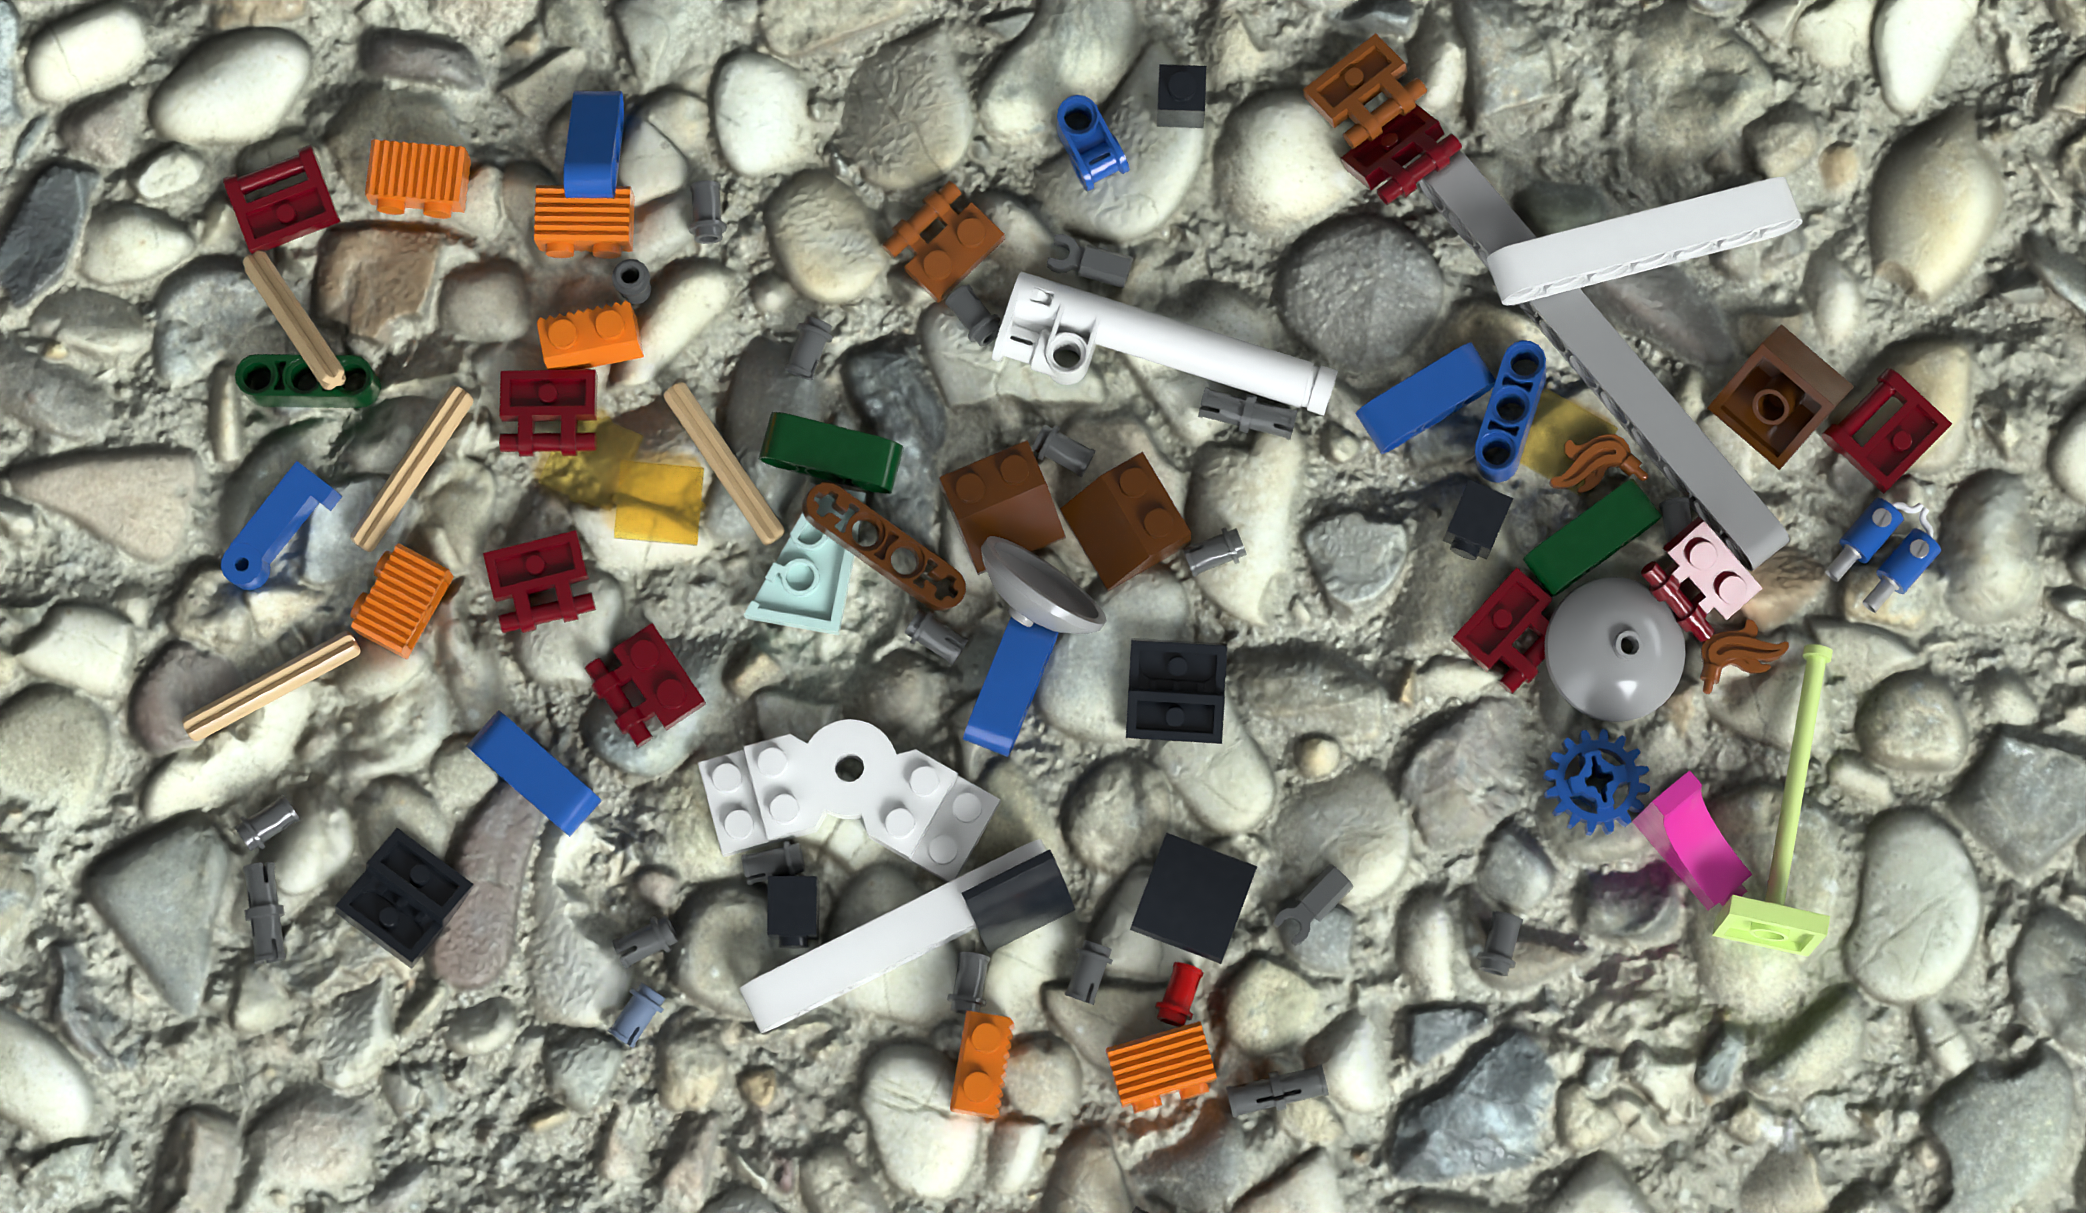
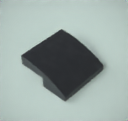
[1126,638,1227,744]
[335,828,474,969]
[1130,832,1258,964]
[962,849,1075,953]

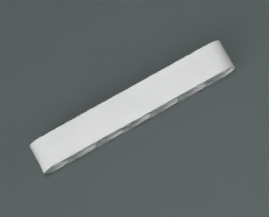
[1486,177,1803,305]
[740,839,1047,1033]

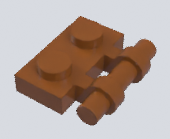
[1303,33,1427,149]
[882,180,1005,304]

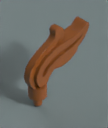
[1549,434,1648,493]
[1700,619,1789,694]

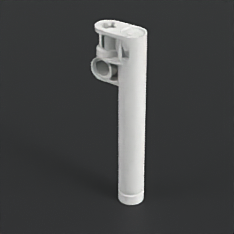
[992,271,1338,416]

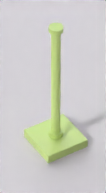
[1712,644,1833,957]

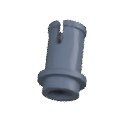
[607,982,666,1048]

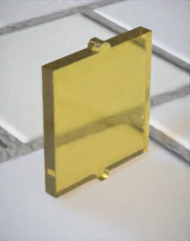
[1507,388,1618,496]
[538,416,644,512]
[613,460,706,546]

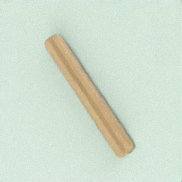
[243,250,346,390]
[664,382,785,546]
[350,385,474,552]
[182,631,361,741]

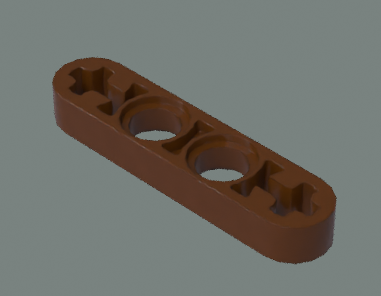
[802,483,966,612]

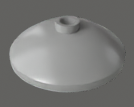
[981,536,1107,634]
[1545,577,1685,722]

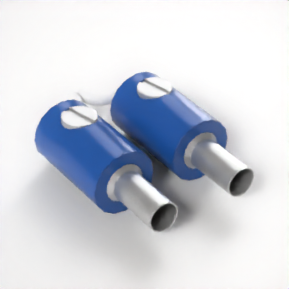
[1825,497,1941,613]

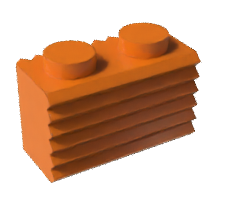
[365,139,471,219]
[534,185,635,259]
[537,300,644,370]
[350,543,454,659]
[950,1010,1015,1119]
[1106,1021,1217,1114]

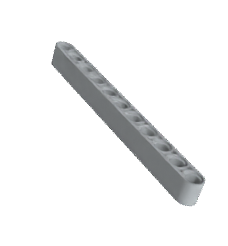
[1418,150,1790,571]

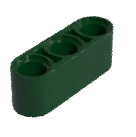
[235,354,381,408]
[758,412,904,494]
[1523,478,1662,598]

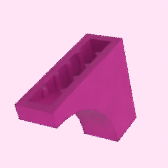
[1632,770,1753,911]

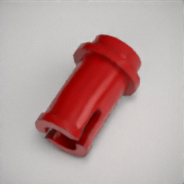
[1155,962,1204,1027]

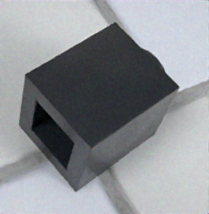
[1157,64,1207,128]
[1443,479,1514,560]
[767,876,820,949]

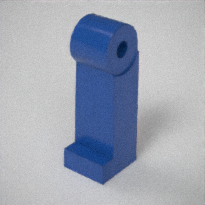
[221,461,343,590]

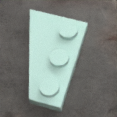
[744,489,866,635]

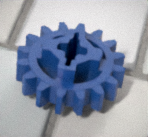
[1543,729,1650,836]

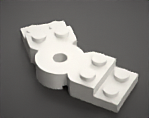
[698,719,1001,883]

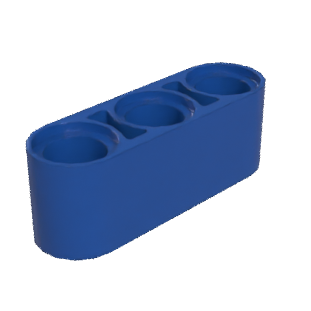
[564,90,624,198]
[1475,340,1547,483]
[1355,342,1496,454]
[963,616,1059,757]
[466,710,602,837]

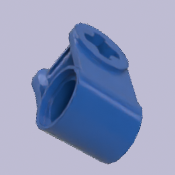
[1056,95,1130,192]

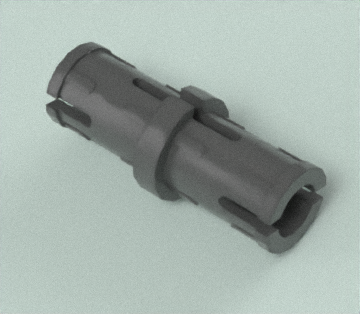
[1198,387,1298,440]
[243,862,286,964]
[1226,1064,1329,1118]

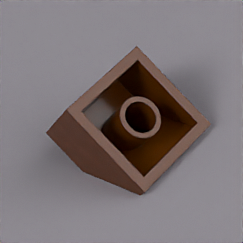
[1707,324,1854,470]
[939,440,1066,575]
[1060,452,1191,592]

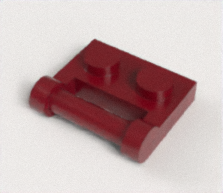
[223,144,341,255]
[1821,368,1952,494]

